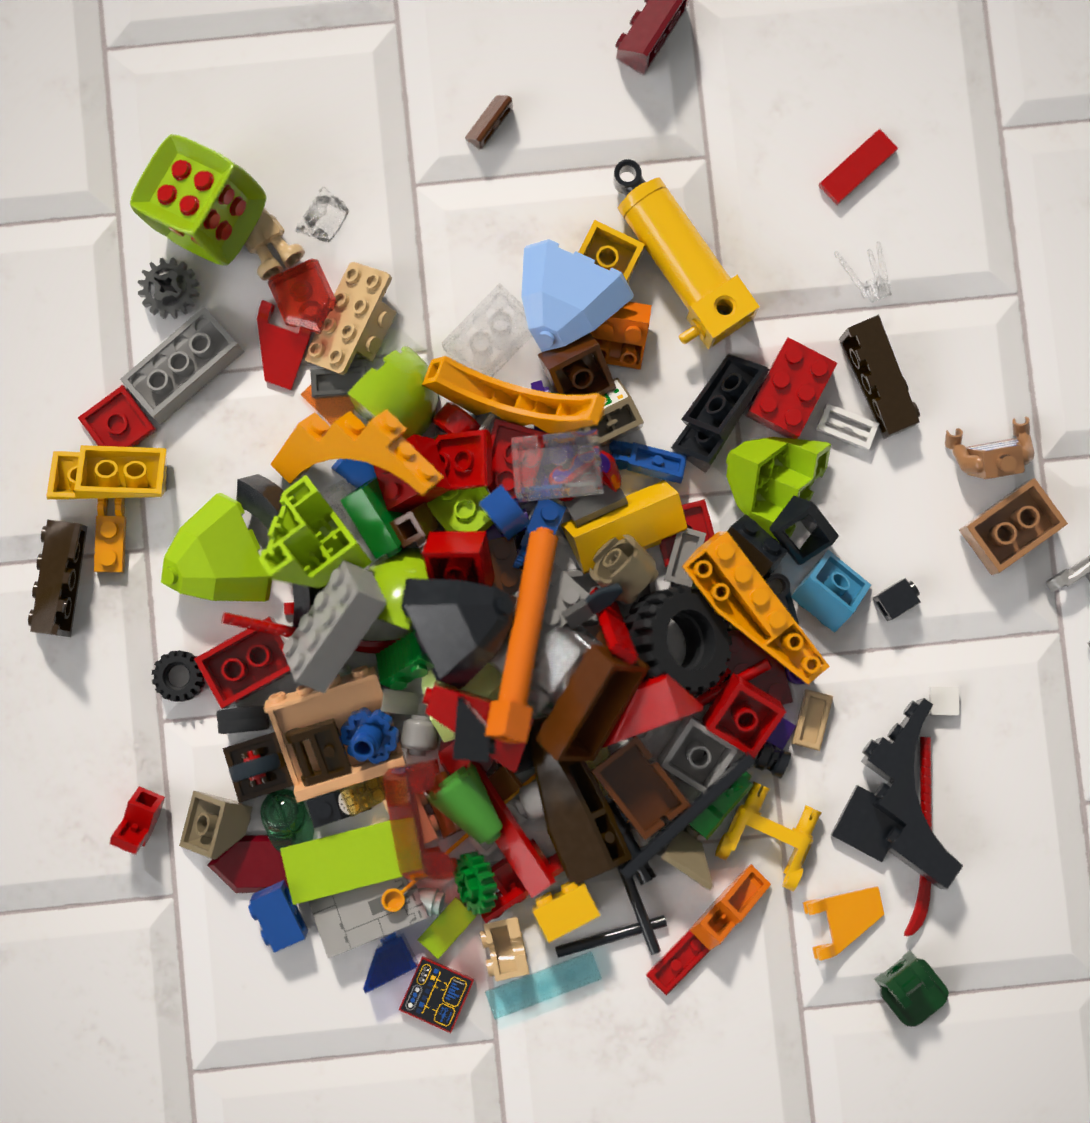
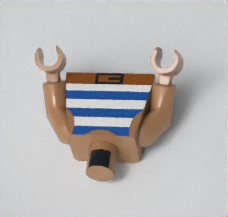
[945,417,1035,479]

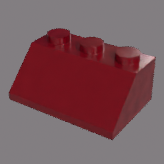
[615,0,689,75]

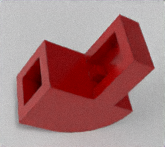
[109,786,165,855]

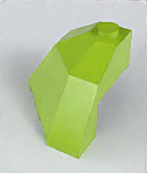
[726,437,831,542]
[259,475,372,588]
[161,493,272,602]

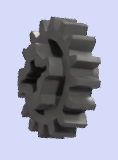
[137,258,200,319]

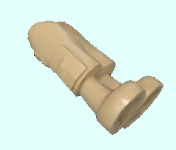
[245,208,305,280]

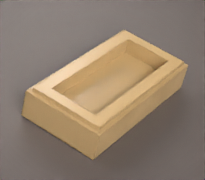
[791,689,833,751]

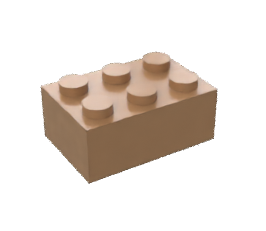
[959,478,1068,575]

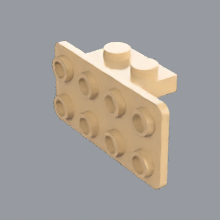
[304,262,397,375]

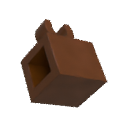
[390,502,439,556]

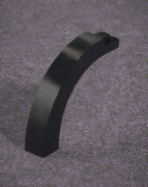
[236,474,325,628]

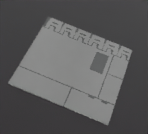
[308,819,428,958]

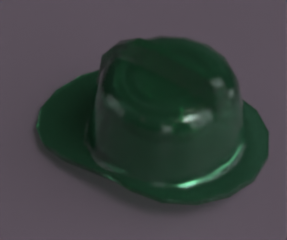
[260,789,314,852]

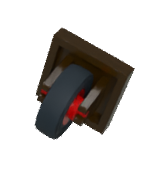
[222,732,294,803]

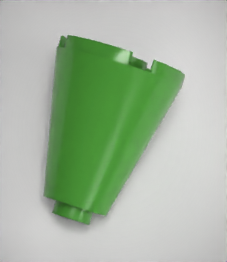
[426,762,503,845]

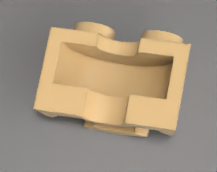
[480,917,529,981]

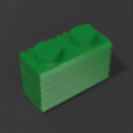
[376,630,434,691]

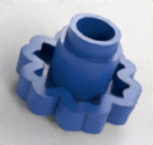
[341,707,399,764]

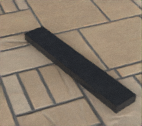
[620,751,756,879]

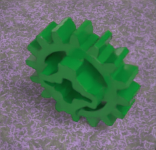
[454,851,497,915]

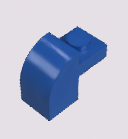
[479,485,530,541]

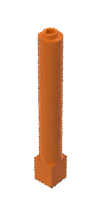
[485,527,558,743]

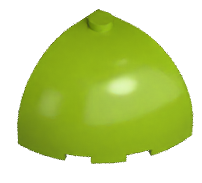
[348,346,438,439]
[368,547,428,632]

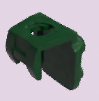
[874,950,949,1027]

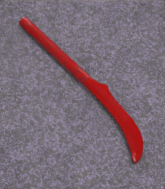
[221,612,401,654]
[904,737,932,936]

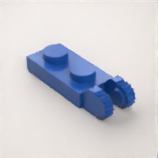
[609,440,687,484]
[512,496,567,569]

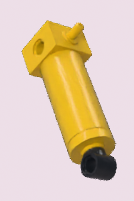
[613,159,760,350]

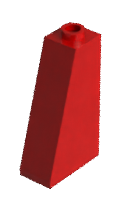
[422,681,534,772]

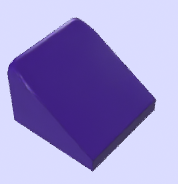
[766,718,796,750]

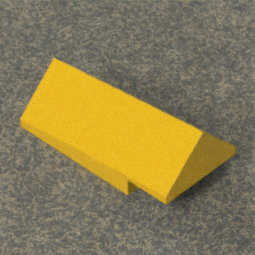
[46,445,167,500]
[561,480,688,574]

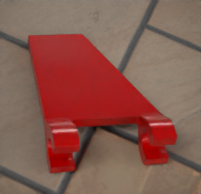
[257,300,318,390]

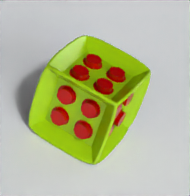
[130,134,267,266]

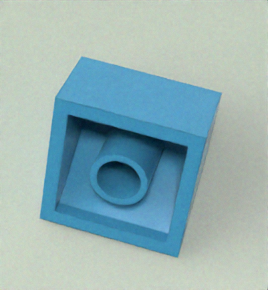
[791,550,871,633]

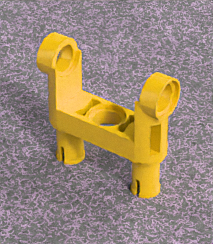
[715,781,822,891]

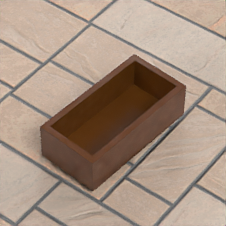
[535,644,650,762]

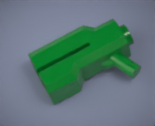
[689,766,754,840]

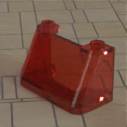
[383,758,459,881]

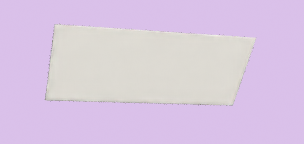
[381,689,420,715]

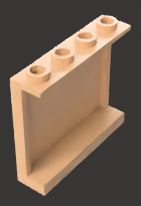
[264,666,407,803]

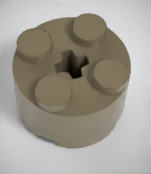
[589,535,659,604]

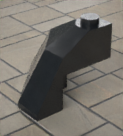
[401,578,517,689]

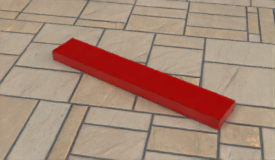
[438,741,556,898]

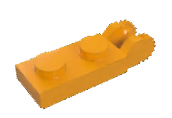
[94,498,127,573]

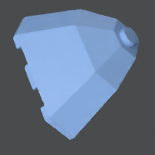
[521,239,634,352]

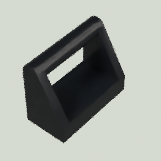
[769,496,839,565]

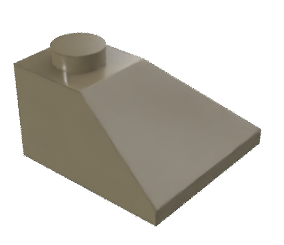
[179,791,253,859]
[658,826,713,891]

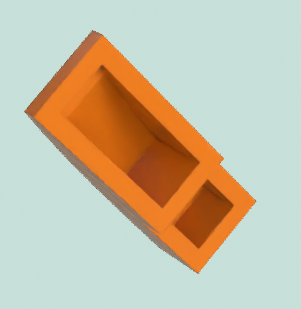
[690,864,771,950]

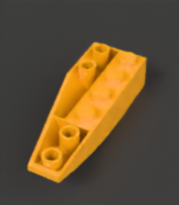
[682,531,830,684]

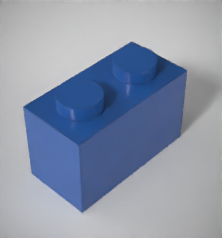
[248,880,308,953]

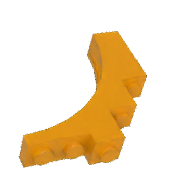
[422,356,607,439]
[270,409,443,496]

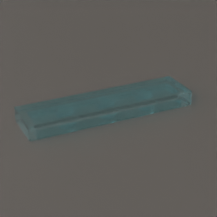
[485,951,602,1019]

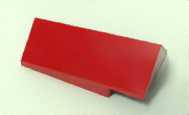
[601,674,703,749]

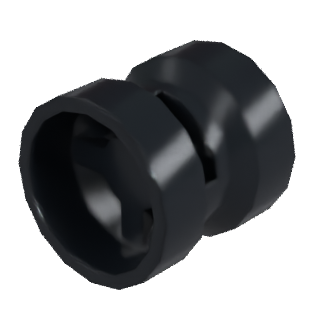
[754,742,791,779]

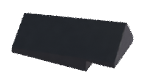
[671,354,769,473]

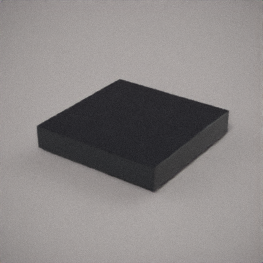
[830,785,900,862]

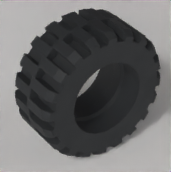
[624,586,732,695]

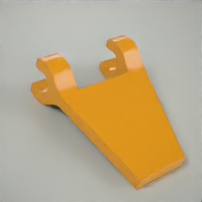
[802,886,884,960]

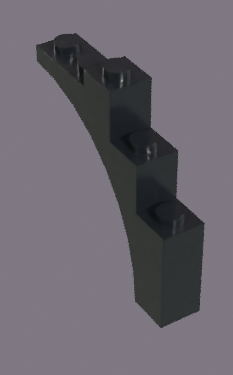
[861,698,963,889]

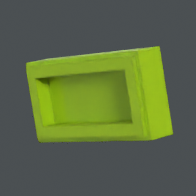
[417,897,477,959]

